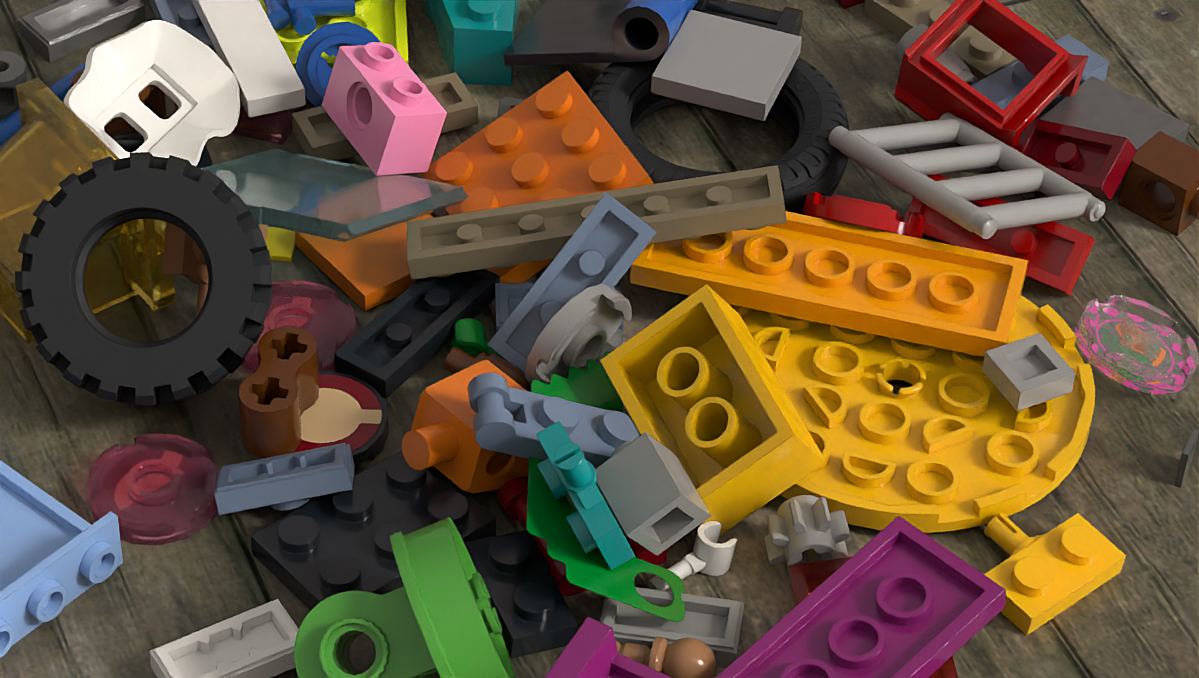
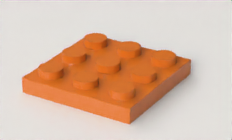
[420,70,654,283]

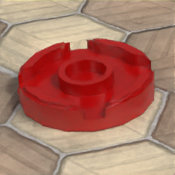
[802,192,926,239]

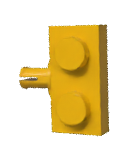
[984,513,1126,636]

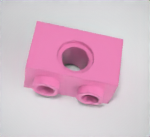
[321,42,447,176]

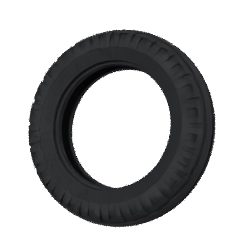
[587,38,850,214]

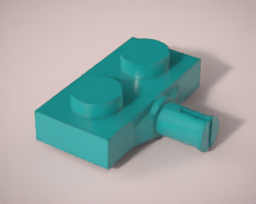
[536,421,636,570]

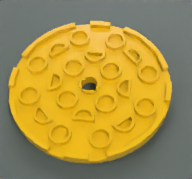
[731,295,1095,533]

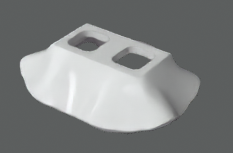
[64,20,240,166]

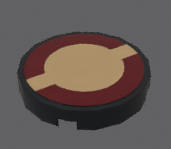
[292,371,389,471]

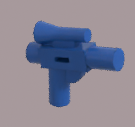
[263,0,355,35]

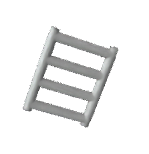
[829,113,1106,239]

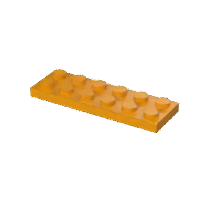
[630,211,1028,357]

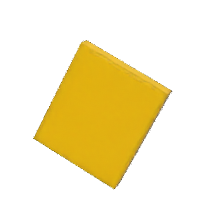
[266,227,295,262]

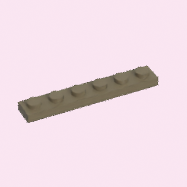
[407,165,787,280]

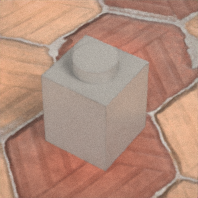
[595,432,711,556]

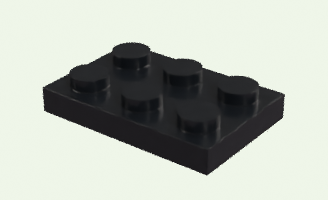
[251,450,496,610]

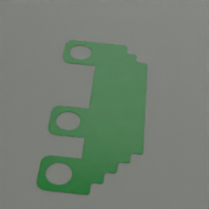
[526,351,685,622]

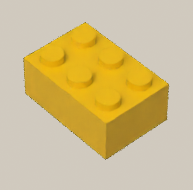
[600,284,826,536]

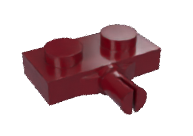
[1014,118,1137,201]

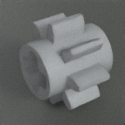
[764,495,851,580]

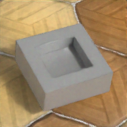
[982,333,1076,411]

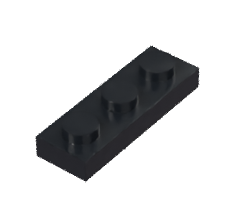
[334,269,500,399]

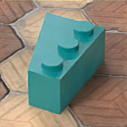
[424,0,520,86]

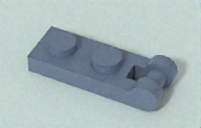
[467,373,641,469]

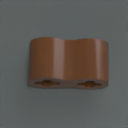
[238,326,319,459]

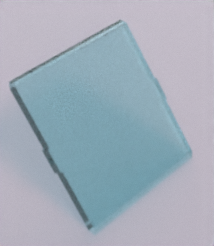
[201,149,468,242]

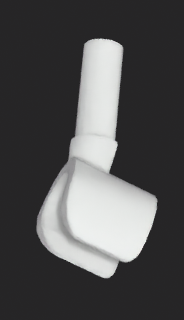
[647,521,737,591]

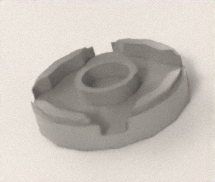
[525,283,632,387]

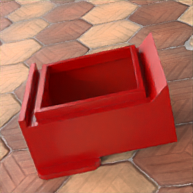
[894,0,1088,148]

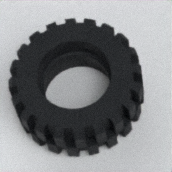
[15,152,273,405]

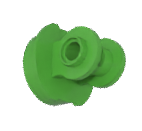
[294,517,516,678]

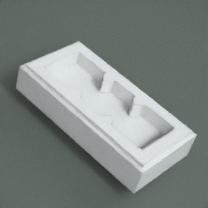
[149,599,299,678]

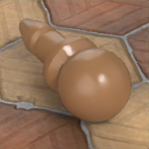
[616,636,717,678]

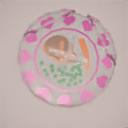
[1074,295,1199,395]

